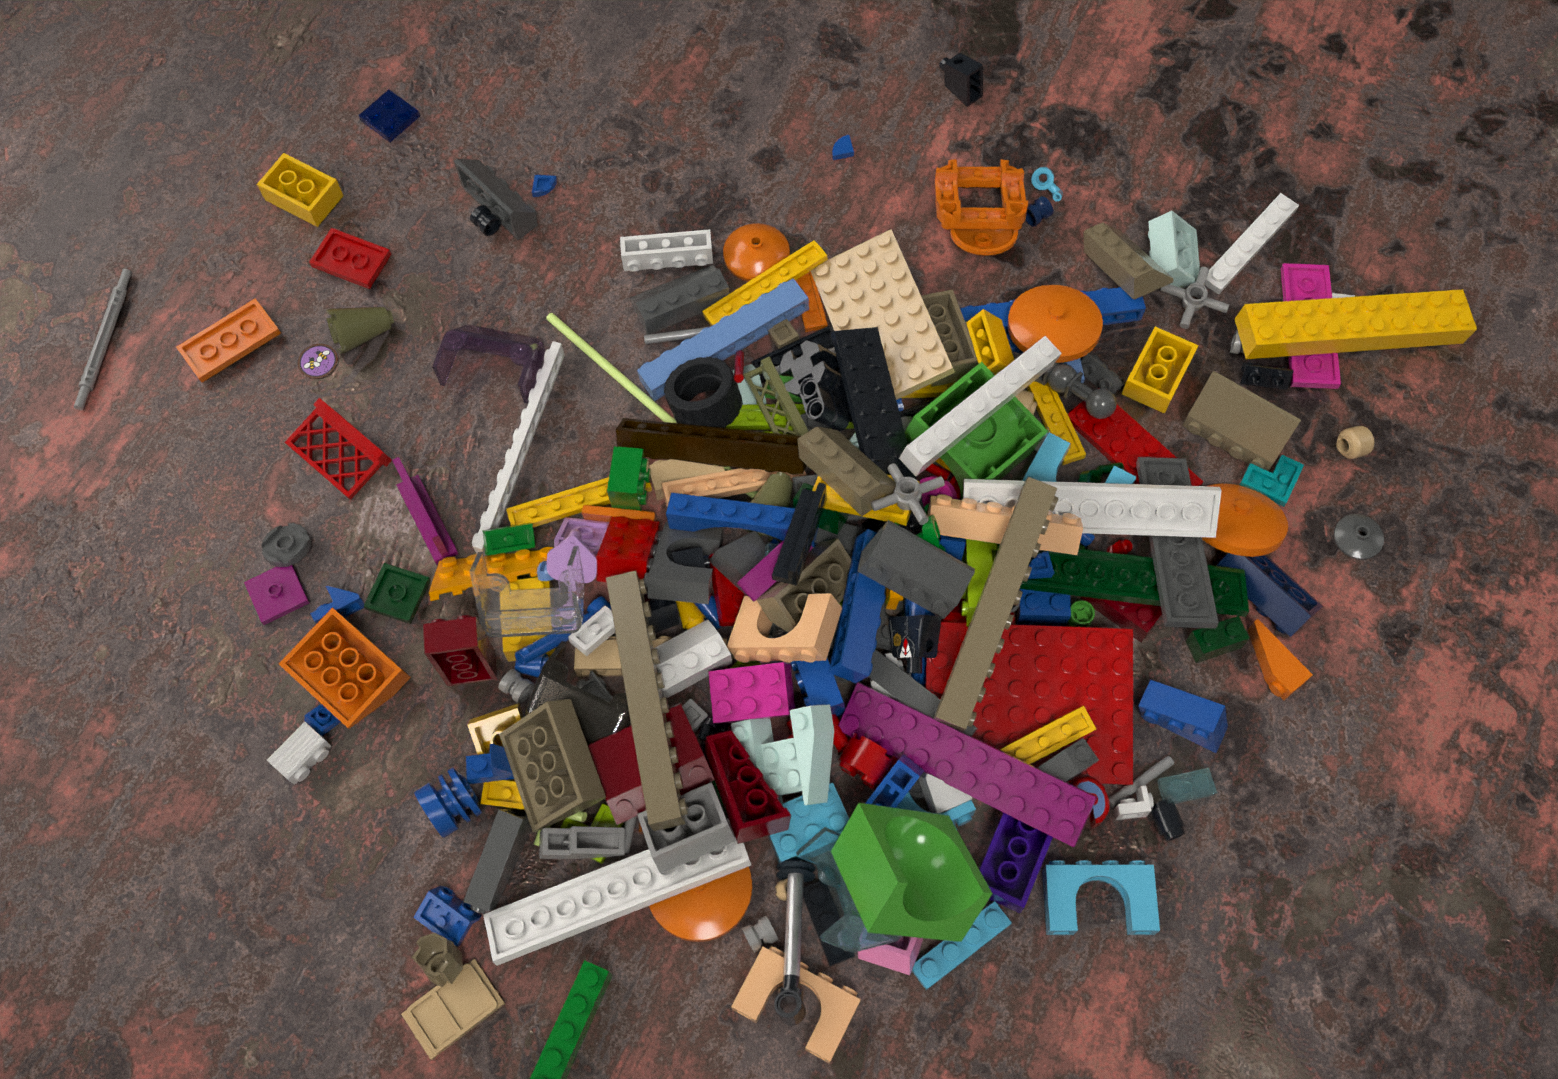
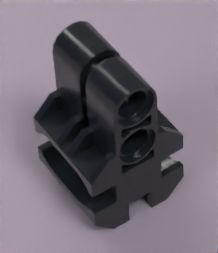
[779,341,850,431]

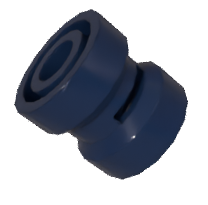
[1025,196,1054,227]

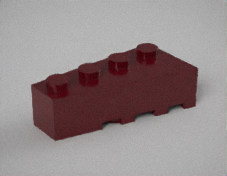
[705,730,791,844]

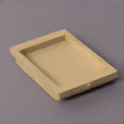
[401,959,505,1060]

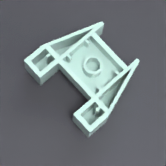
[731,705,834,805]

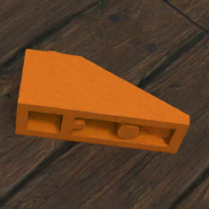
[1247,619,1313,701]

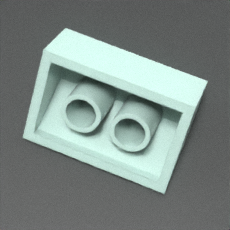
[1148,211,1200,288]

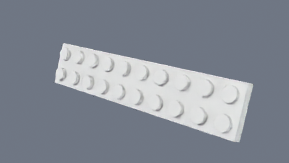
[963,479,1222,538]
[483,818,752,966]

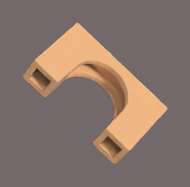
[727,593,842,663]
[731,946,861,1064]

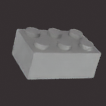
[637,782,736,873]

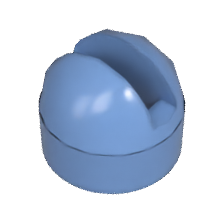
[537,561,554,581]

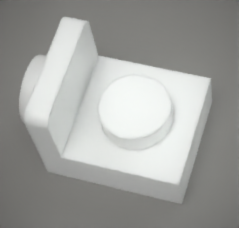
[1113,786,1154,821]

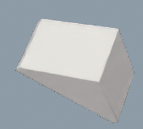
[918,773,972,814]

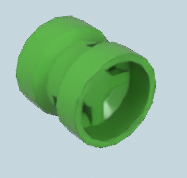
[1067,600,1095,627]

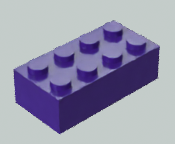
[979,812,1053,913]

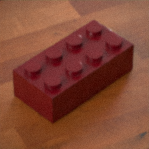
[423,615,497,686]

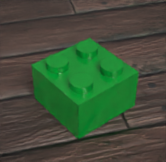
[607,446,651,511]

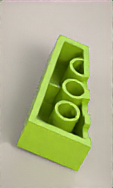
[961,539,997,627]

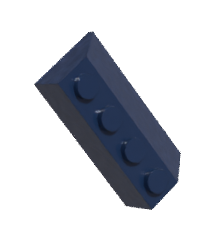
[1216,553,1323,637]

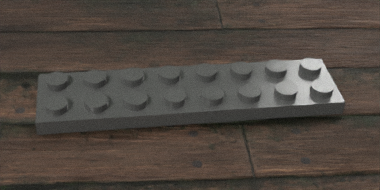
[1136,457,1219,628]

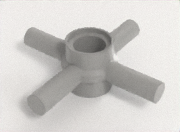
[1160,267,1229,329]
[871,463,945,525]

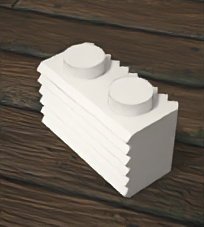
[267,722,332,785]

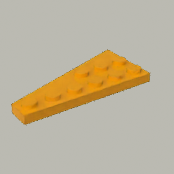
[429,547,553,601]

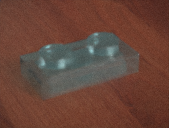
[1157,768,1217,804]

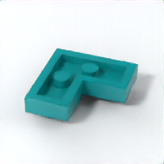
[1239,455,1304,507]

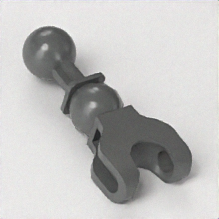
[1012,352,1117,419]

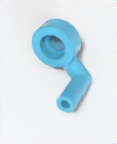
[1032,167,1063,201]

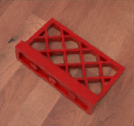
[284,398,392,500]

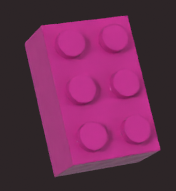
[708,662,795,724]

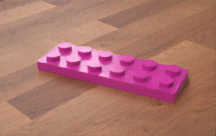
[1281,263,1341,389]

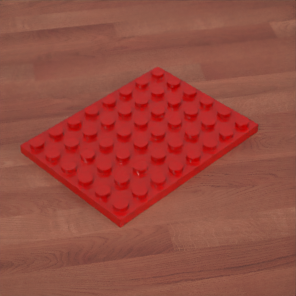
[925,622,1133,785]

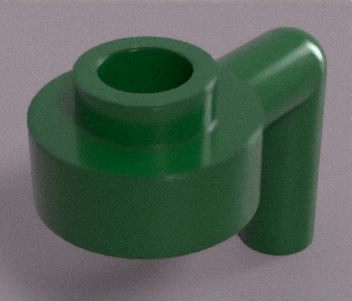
[1078,462,1124,483]

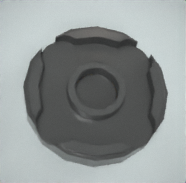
[261,523,311,567]

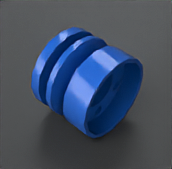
[414,767,482,838]

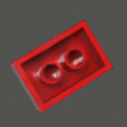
[596,516,660,582]

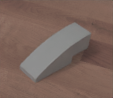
[539,826,624,859]

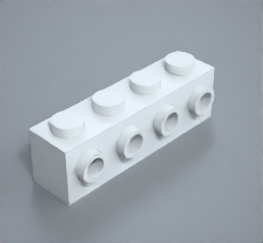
[620,230,713,272]

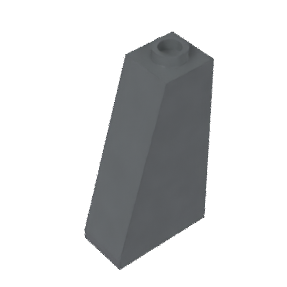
[709,531,776,596]
[463,808,532,914]

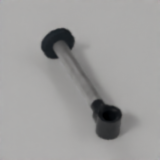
[774,861,816,1026]

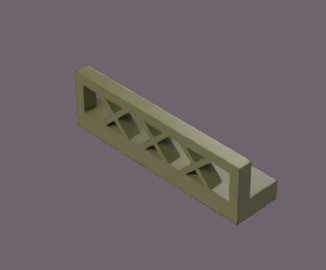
[744,357,809,436]

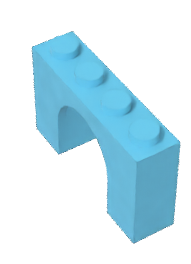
[1022,432,1136,484]
[1042,860,1160,935]

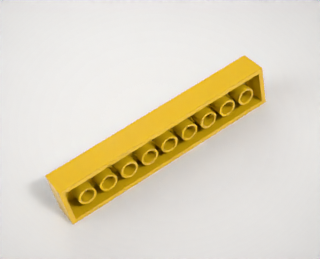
[1235,289,1477,359]

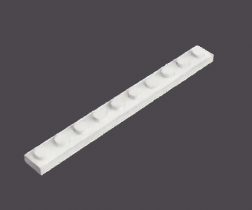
[472,341,565,556]

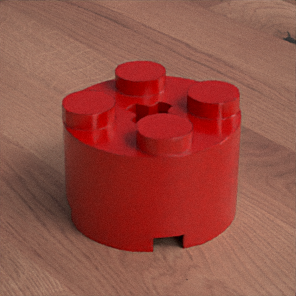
[838,733,898,791]

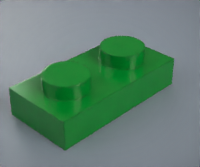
[482,522,535,556]

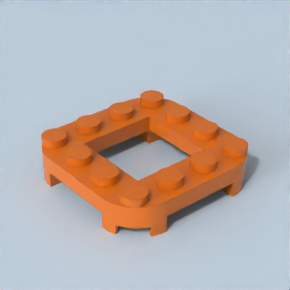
[934,159,1028,230]

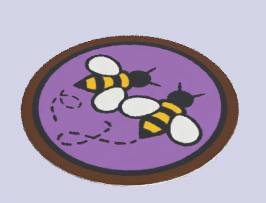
[298,344,338,379]

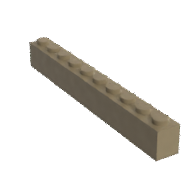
[933,477,1059,731]
[606,571,688,831]

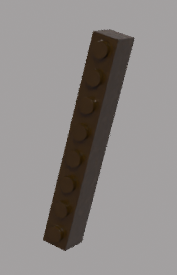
[616,418,807,475]

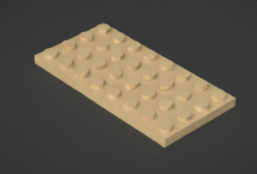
[811,229,955,400]

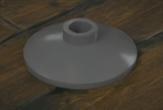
[1334,514,1384,560]

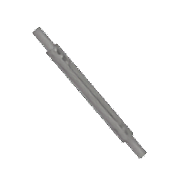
[73,269,132,410]

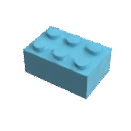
[768,782,849,863]

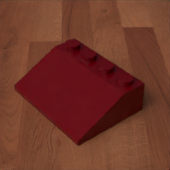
[587,703,715,825]

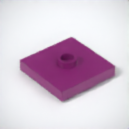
[244,565,310,625]

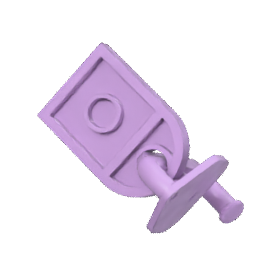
[547,517,609,619]

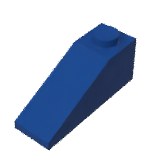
[865,754,924,808]

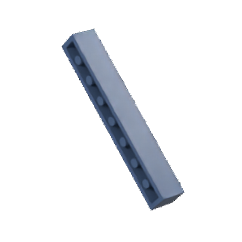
[637,278,809,401]

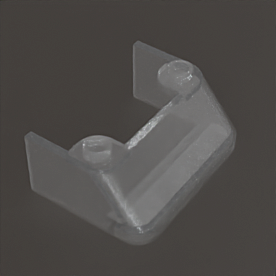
[469,546,584,638]

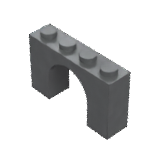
[644,521,723,604]

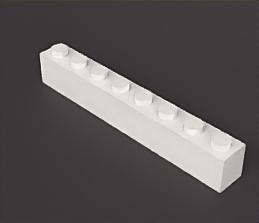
[899,336,1062,476]

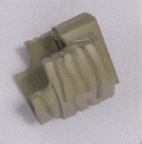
[412,933,463,987]

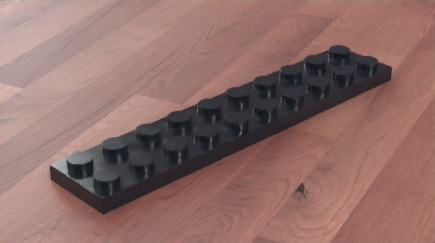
[831,327,926,535]

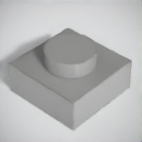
[682,698,709,733]

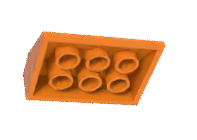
[279,608,411,729]

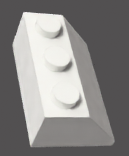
[654,620,732,698]

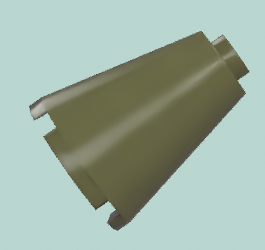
[326,307,394,354]
[744,472,793,542]

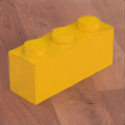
[966,309,1014,375]

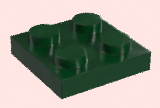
[364,563,431,624]

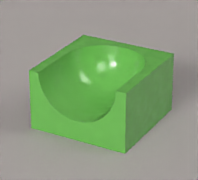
[831,803,993,942]

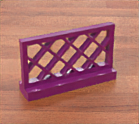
[392,457,459,565]

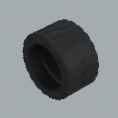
[664,357,742,428]

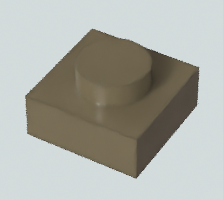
[767,319,799,349]

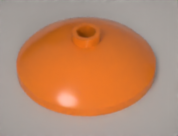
[723,223,790,281]
[950,228,1018,256]

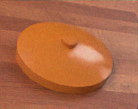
[1008,285,1103,363]
[1202,484,1288,557]
[649,866,752,942]

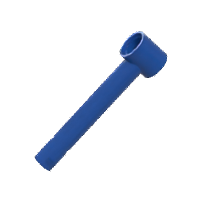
[515,596,612,666]

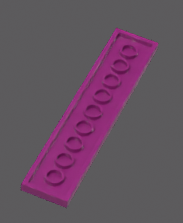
[839,682,1097,847]

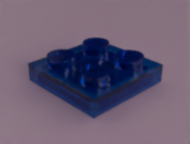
[358,89,420,142]

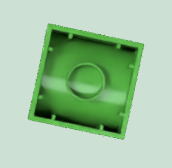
[905,362,1049,499]

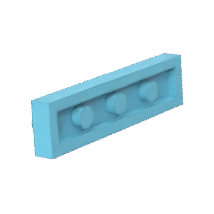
[912,901,1012,990]

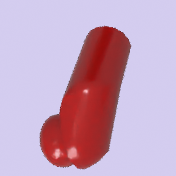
[1106,539,1133,555]

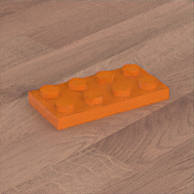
[176,298,281,383]

